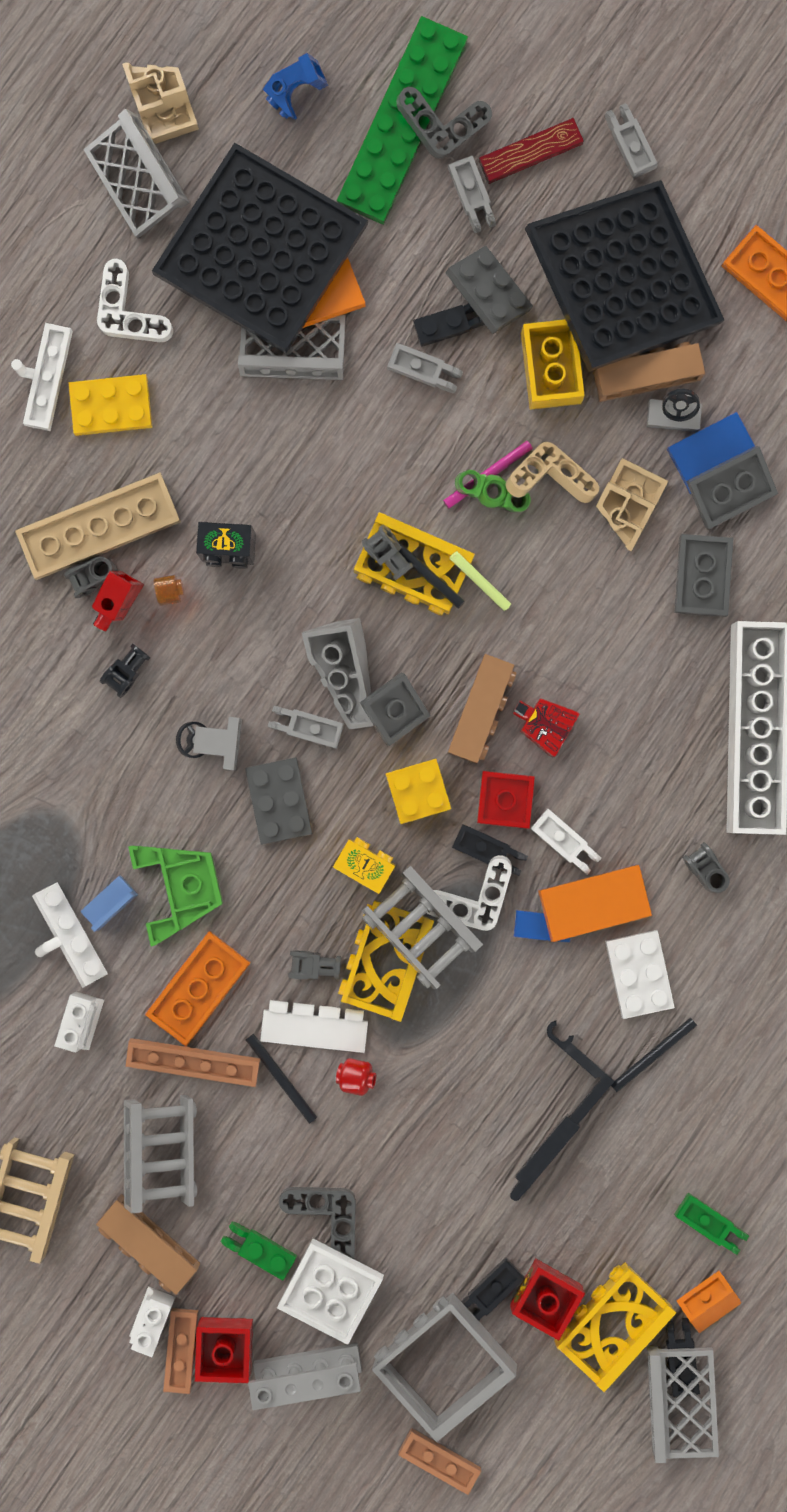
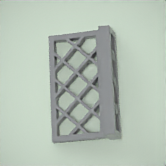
[83,109,189,238]
[238,315,346,380]
[647,1346,719,1463]

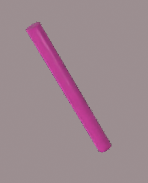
[443,441,533,509]

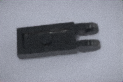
[413,303,485,347]
[452,824,528,876]
[461,1257,525,1321]
[666,1318,700,1397]

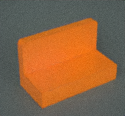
[676,1271,742,1333]

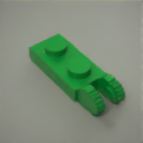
[674,1192,749,1255]
[220,1221,297,1281]

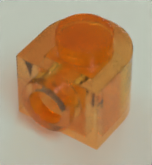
[154,575,184,606]

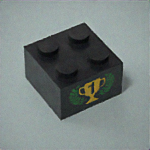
[196,522,256,569]

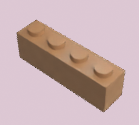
[593,342,705,402]
[447,654,517,764]
[96,1194,200,1295]

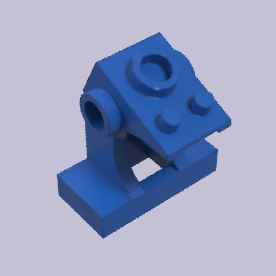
[263,53,329,120]

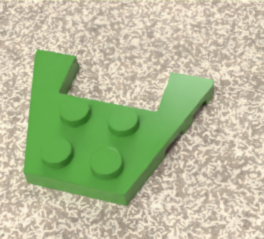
[128,845,223,946]

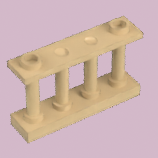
[0,1137,75,1264]

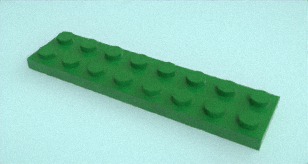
[337,16,468,225]

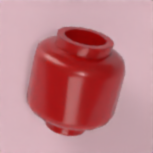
[336,1058,377,1096]

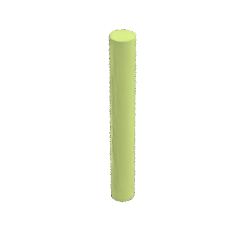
[450,551,511,611]

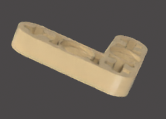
[506,442,599,503]

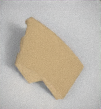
[122,63,199,144]
[596,458,669,551]

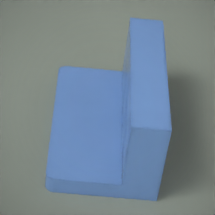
[80,875,138,932]

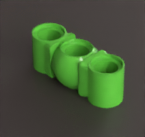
[454,470,531,512]

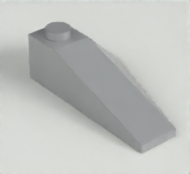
[302,618,374,729]

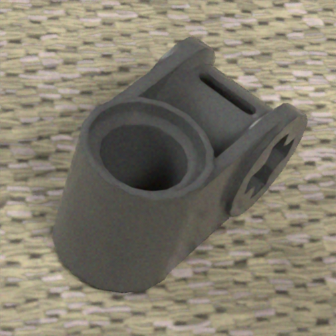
[64,557,118,598]
[682,842,730,893]

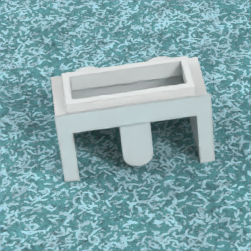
[54,991,104,1053]
[129,1287,176,1357]

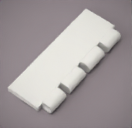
[260,1000,368,1053]

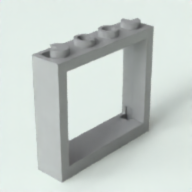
[372,1293,517,1442]

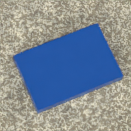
[667,412,755,495]

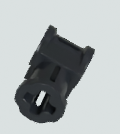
[100,643,151,698]

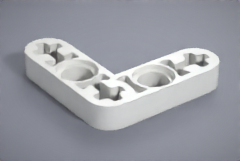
[97,259,173,342]
[427,856,512,931]

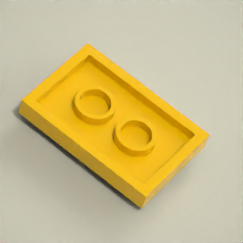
[68,374,152,436]

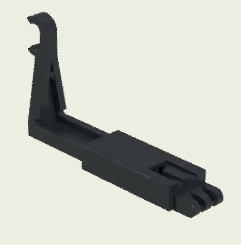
[510,1020,614,1201]

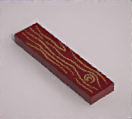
[479,118,584,184]

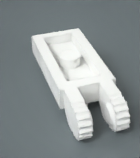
[530,809,601,875]

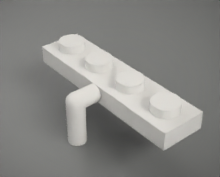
[11,323,73,431]
[32,882,108,988]

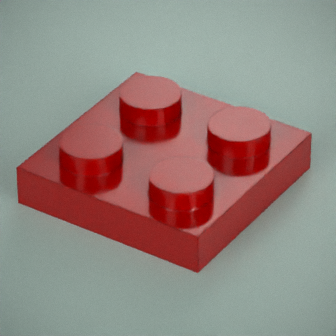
[477,771,535,829]

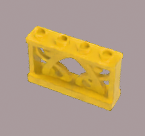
[353,512,475,616]
[338,900,434,1022]
[554,1262,676,1392]

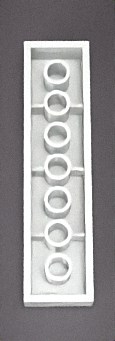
[727,621,787,835]

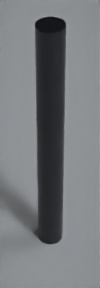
[381,539,465,609]
[611,1017,697,1092]
[246,1033,317,1124]

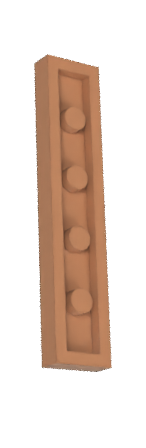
[125,1038,260,1087]

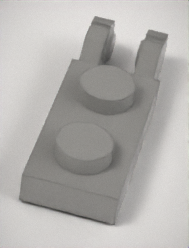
[605,103,658,179]
[448,156,496,233]
[387,343,463,393]
[268,706,344,749]

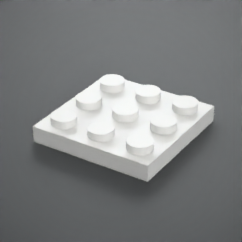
[277,1238,384,1345]

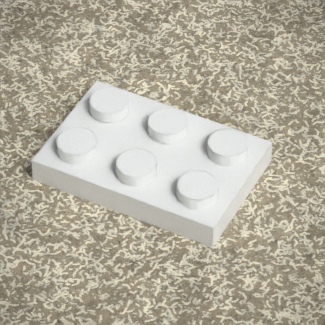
[605,930,675,1019]

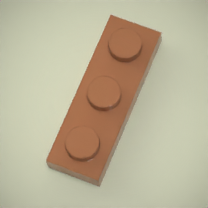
[163,1308,198,1394]
[398,1428,481,1495]

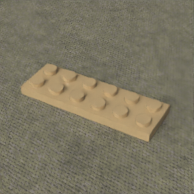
[15,473,181,580]

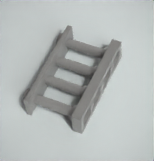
[361,866,483,989]
[124,1095,197,1213]
[248,1343,362,1410]

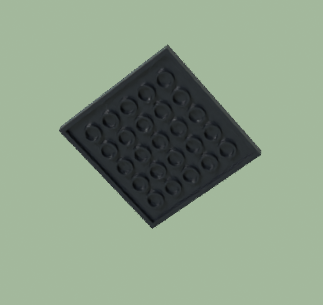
[152,142,368,353]
[525,180,724,372]

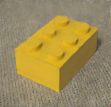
[521,319,585,410]

